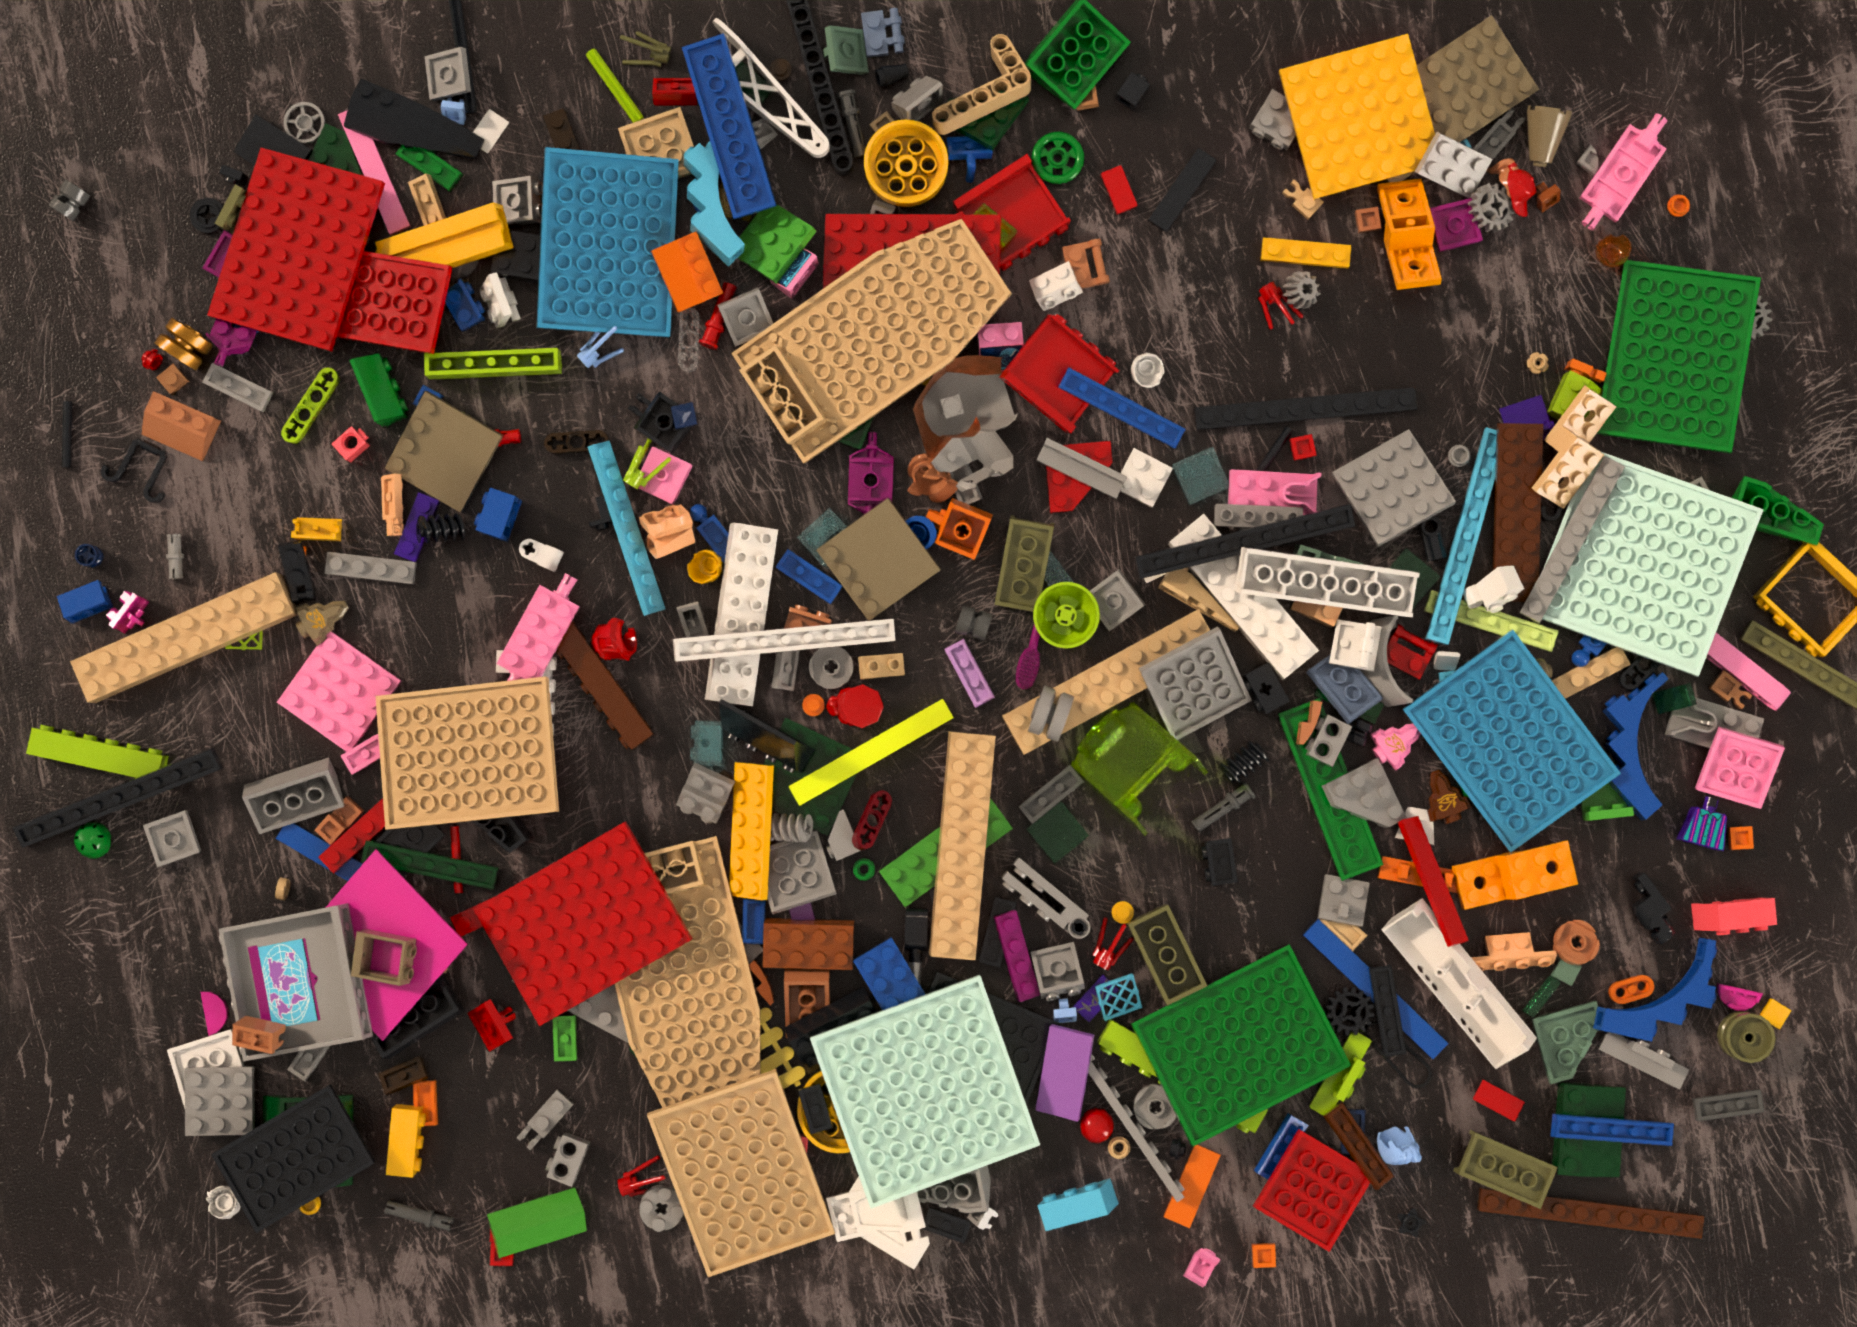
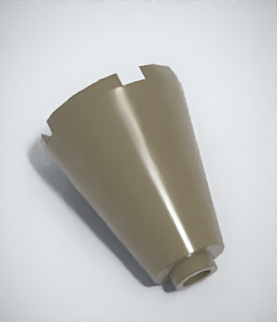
[1527,105,1572,168]

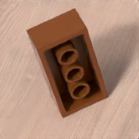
[763,918,854,970]

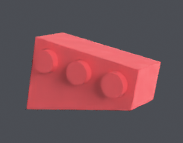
[1691,898,1777,935]

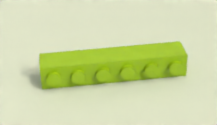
[424,348,562,380]
[26,724,169,778]

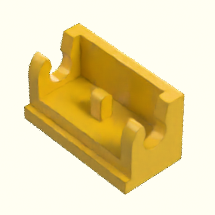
[291,517,342,542]

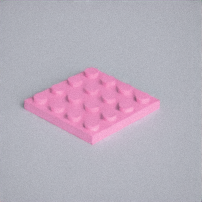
[277,632,402,752]

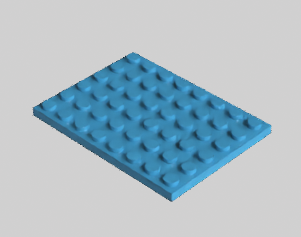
[537,147,679,337]
[1403,629,1621,853]

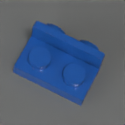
[445,278,486,332]

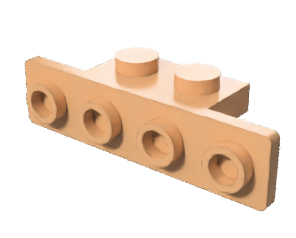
[1471,932,1557,971]

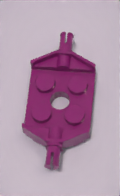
[205,319,257,367]
[848,432,894,514]

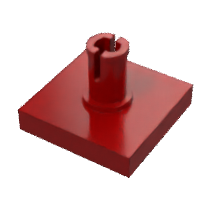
[467,999,516,1052]

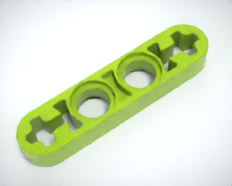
[281,367,340,444]

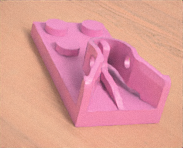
[1228,469,1321,515]

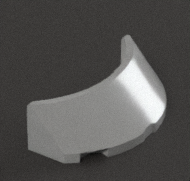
[1360,615,1413,707]

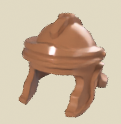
[908,454,958,503]

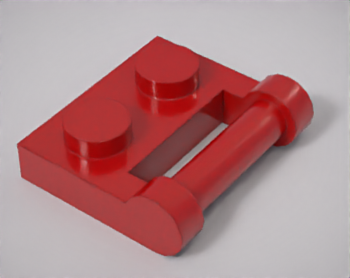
[1387,624,1438,680]

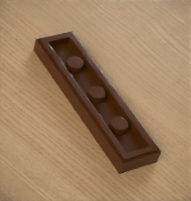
[1323,1102,1394,1190]

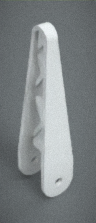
[712,18,830,158]

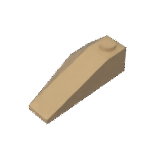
[1158,567,1239,632]

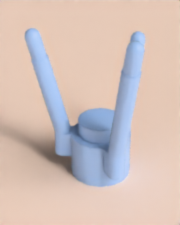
[577,326,624,368]

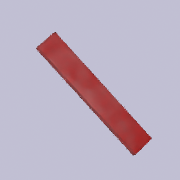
[1397,816,1469,947]

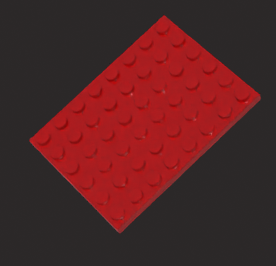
[207,148,385,352]
[473,821,693,1026]

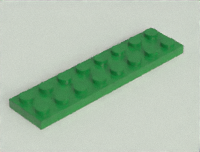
[1277,698,1383,881]

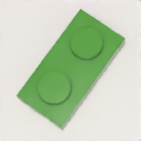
[553,1015,578,1061]

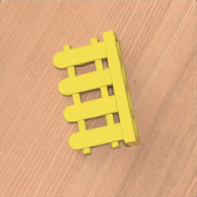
[760,1008,805,1089]

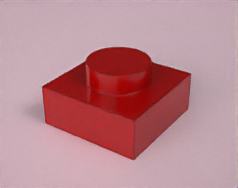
[1289,434,1317,461]

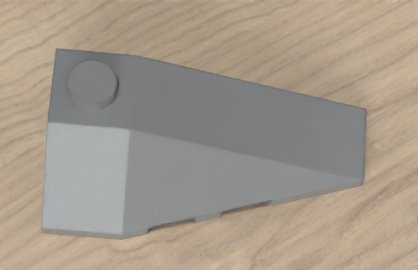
[917,1165,991,1213]

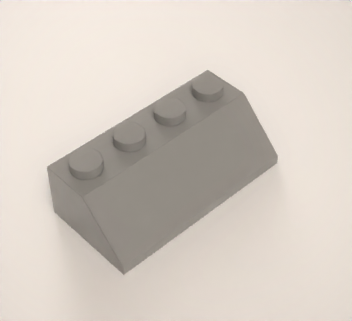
[242,757,345,834]

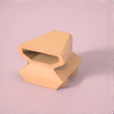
[639,504,695,559]

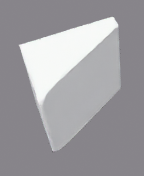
[1433,651,1460,671]

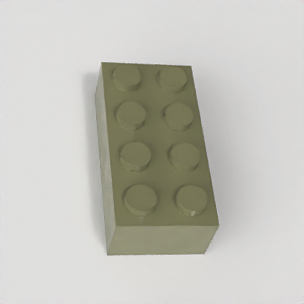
[1126,904,1207,1005]

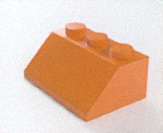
[651,231,723,312]

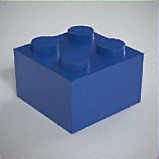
[474,488,522,542]

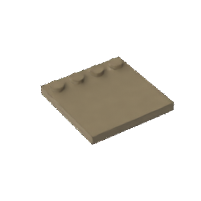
[385,391,504,513]
[816,497,941,621]

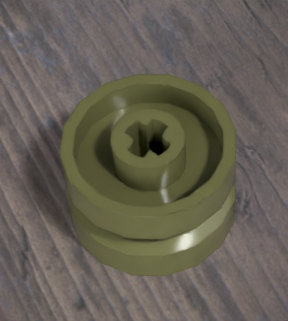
[1717,1011,1776,1063]

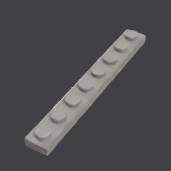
[1520,456,1625,624]
[1088,1053,1185,1202]

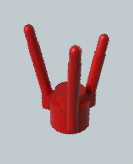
[1258,282,1303,329]
[1092,917,1134,970]
[618,1156,665,1197]

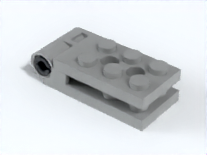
[1001,857,1090,939]

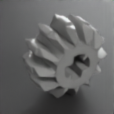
[1282,271,1321,309]

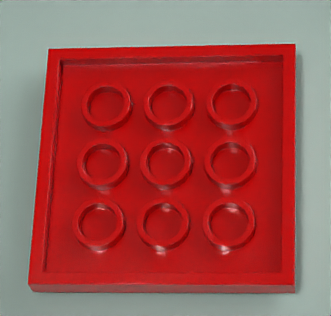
[1253,1129,1370,1252]

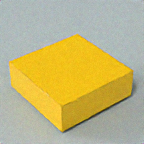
[1760,998,1791,1030]

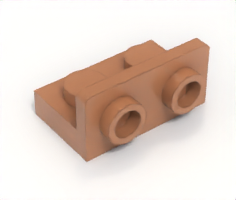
[784,605,833,629]

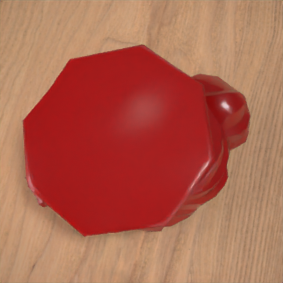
[826,684,884,728]

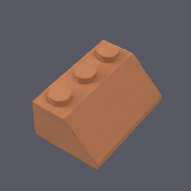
[141,391,221,461]

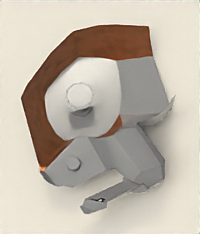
[913,355,1018,491]

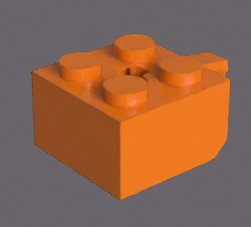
[926,498,993,560]

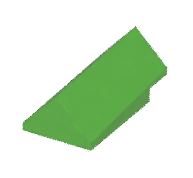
[487,1187,587,1258]

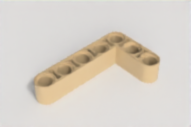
[932,34,1031,135]

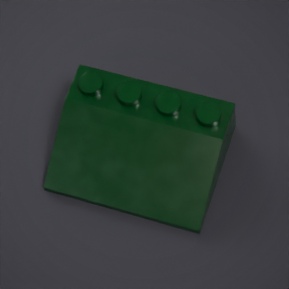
[1552,1082,1626,1177]

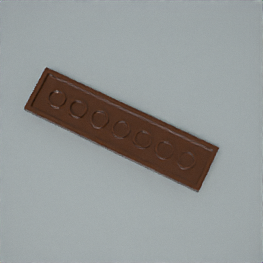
[1493,423,1543,602]

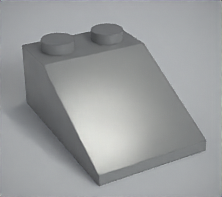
[891,76,943,121]

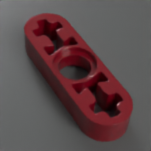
[852,790,892,850]

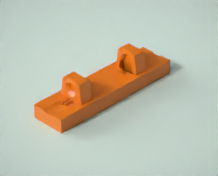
[1377,856,1458,893]

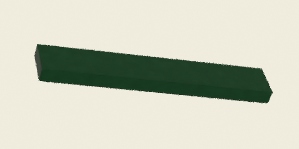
[361,840,499,890]

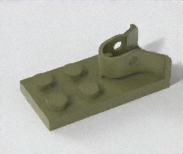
[994,515,1055,612]
[1453,1129,1558,1209]

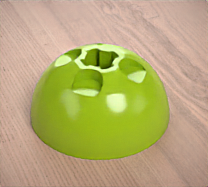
[1033,582,1100,648]

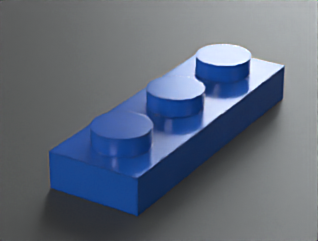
[775,549,843,605]
[1254,1113,1309,1179]

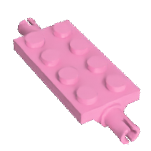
[1579,113,1667,230]
[496,573,580,681]

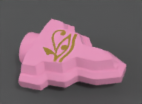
[1370,723,1421,771]

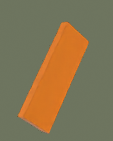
[1164,1145,1221,1228]

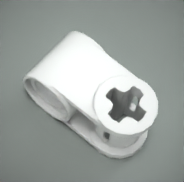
[519,539,564,572]

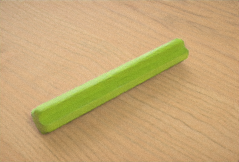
[586,49,644,123]

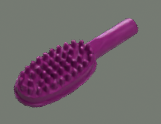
[1016,624,1040,689]

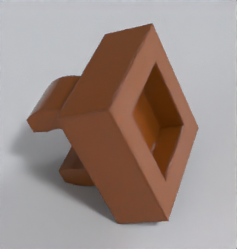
[1535,182,1561,213]

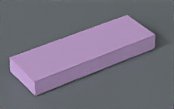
[944,639,995,708]

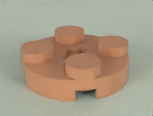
[1553,920,1600,966]

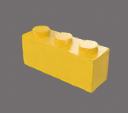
[386,1104,426,1178]

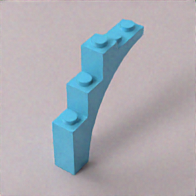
[683,141,745,266]

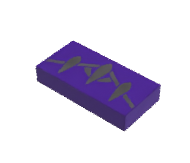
[1072,974,1119,1022]

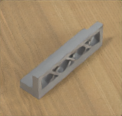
[1036,438,1127,499]

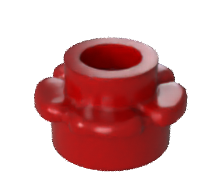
[142,349,163,370]

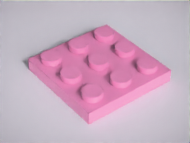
[1695,726,1785,809]

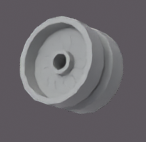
[1028,685,1074,742]

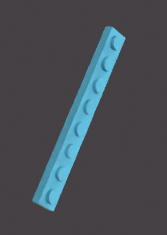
[588,441,665,616]

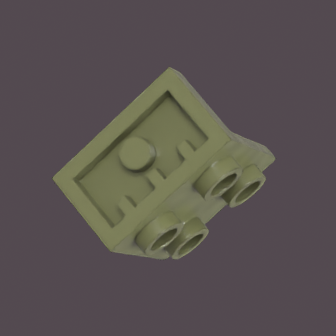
[214,185,247,235]

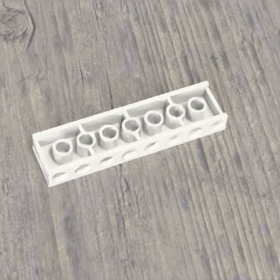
[1235,547,1420,618]

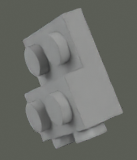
[1249,89,1296,151]
[492,176,543,225]
[676,763,735,824]
[1030,942,1085,1001]

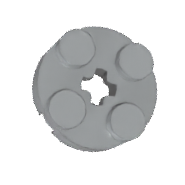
[809,646,854,689]
[1133,1084,1177,1129]
[640,1185,684,1232]

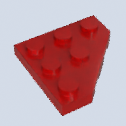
[1046,441,1113,513]

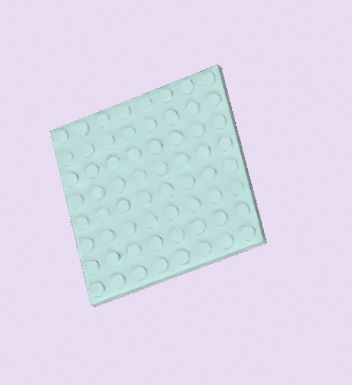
[1542,451,1764,677]
[810,975,1040,1209]

